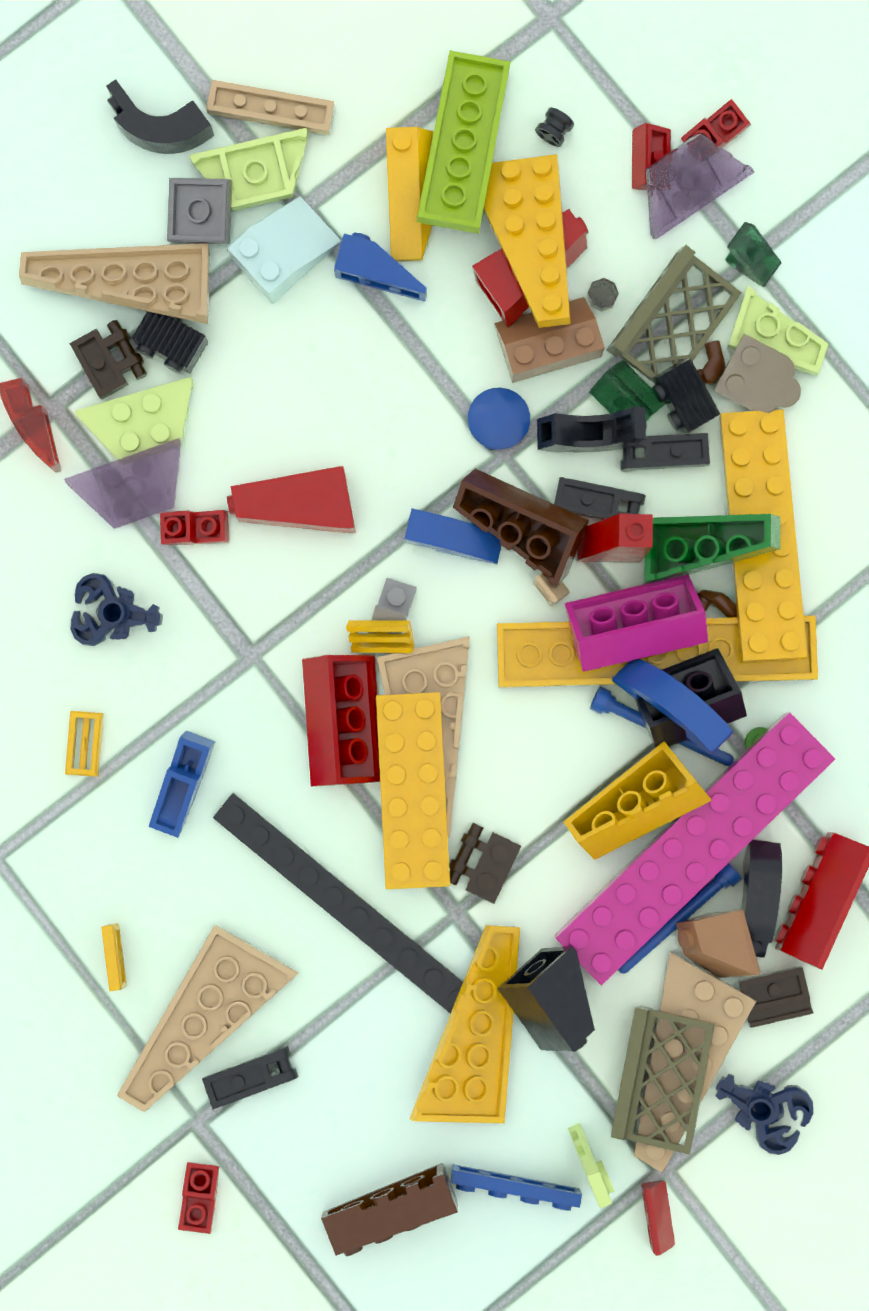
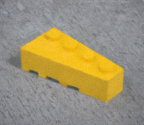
[563,741,712,860]

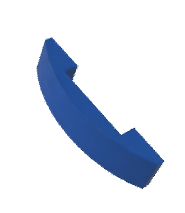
[612,659,733,755]

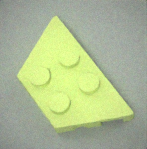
[190,128,308,211]
[75,377,194,464]

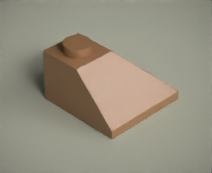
[675,909,761,978]

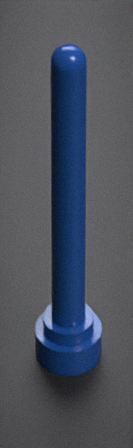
[589,686,734,766]
[618,863,743,974]

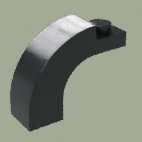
[106,79,215,154]
[537,406,647,453]
[741,839,782,958]

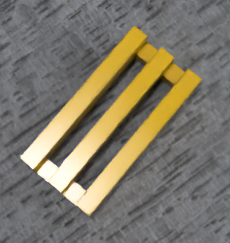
[346,620,415,653]
[65,711,104,777]
[101,923,127,992]

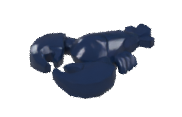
[70,573,163,646]
[715,1073,814,1155]

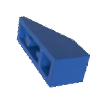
[334,232,427,302]

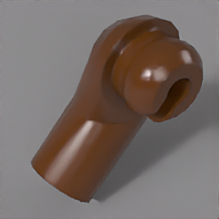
[697,340,725,385]
[697,589,737,618]

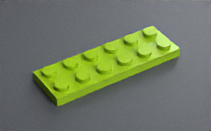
[417,50,511,234]

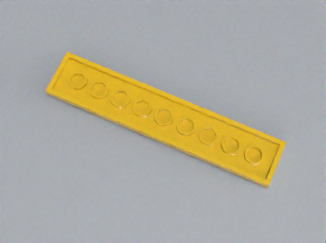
[497,615,818,688]

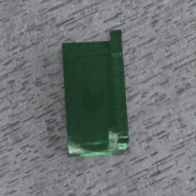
[589,360,665,423]

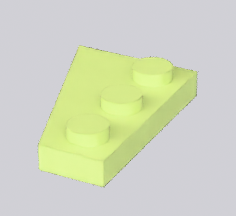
[727,286,828,376]
[568,1123,615,1209]

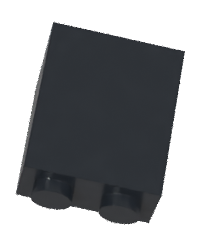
[497,946,595,1052]

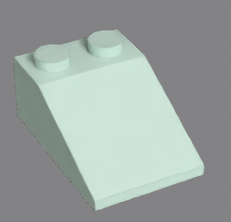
[227,196,342,304]

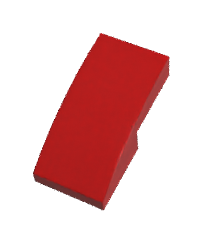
[681,99,752,163]
[160,510,229,545]
[178,1162,220,1234]

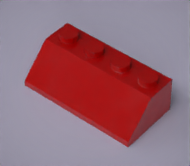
[302,655,380,787]
[774,832,869,970]

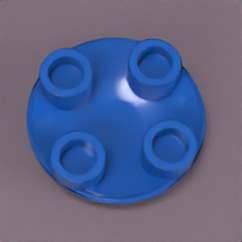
[468,387,530,450]

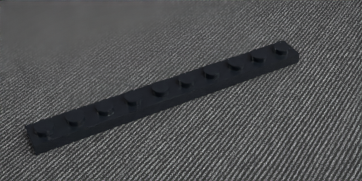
[213,793,463,1014]

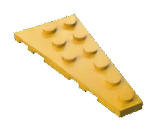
[484,154,571,328]
[409,925,520,1124]

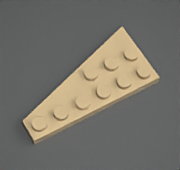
[19,243,210,324]
[377,636,470,838]
[117,925,299,1112]
[634,952,757,1173]

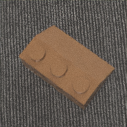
[494,297,605,383]

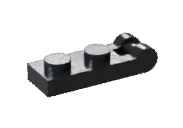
[620,433,710,472]
[554,477,646,520]
[202,1046,299,1110]

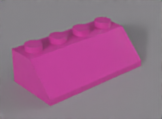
[564,574,708,672]

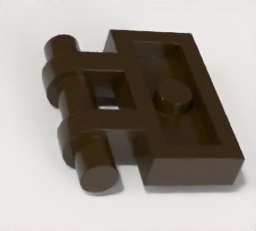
[69,320,148,400]
[449,822,521,904]

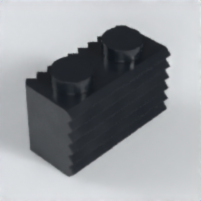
[132,311,208,374]
[652,358,720,433]

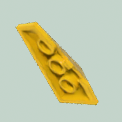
[386,127,434,262]

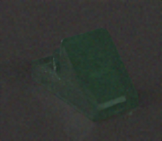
[725,222,782,287]

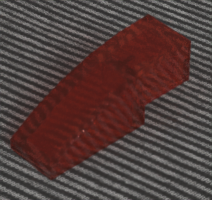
[0,378,61,473]

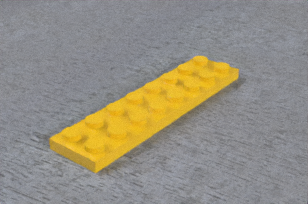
[719,409,808,663]

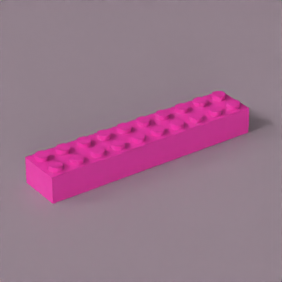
[555,712,835,986]

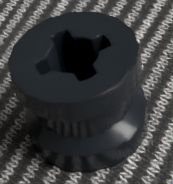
[535,107,575,147]

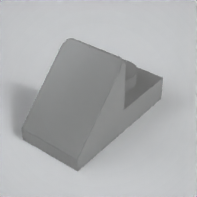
[368,578,417,634]

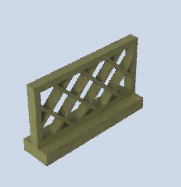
[606,245,742,384]
[611,1005,715,1155]

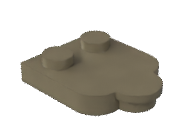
[713,333,801,413]

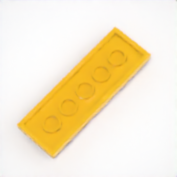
[376,692,450,890]

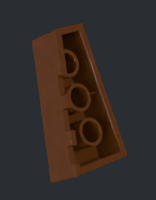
[452,468,589,587]
[321,1163,458,1257]

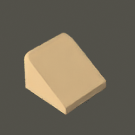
[533,573,569,606]

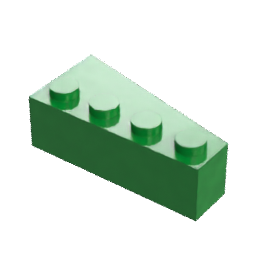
[644,514,780,583]

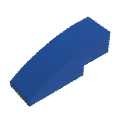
[404,508,501,565]
[148,730,216,838]

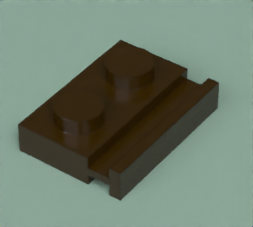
[738,966,814,1028]

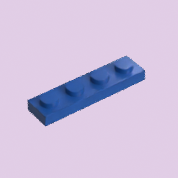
[450,1164,582,1211]

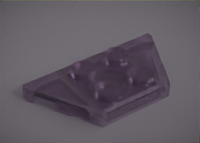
[646,134,755,239]
[64,438,182,529]

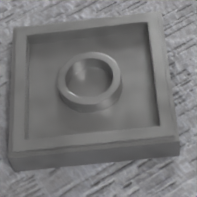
[167,178,232,244]

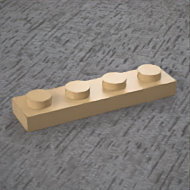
[206,80,335,135]

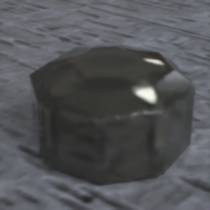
[587,278,619,312]

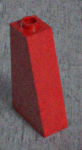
[472,209,589,327]
[227,466,356,533]
[577,514,653,563]

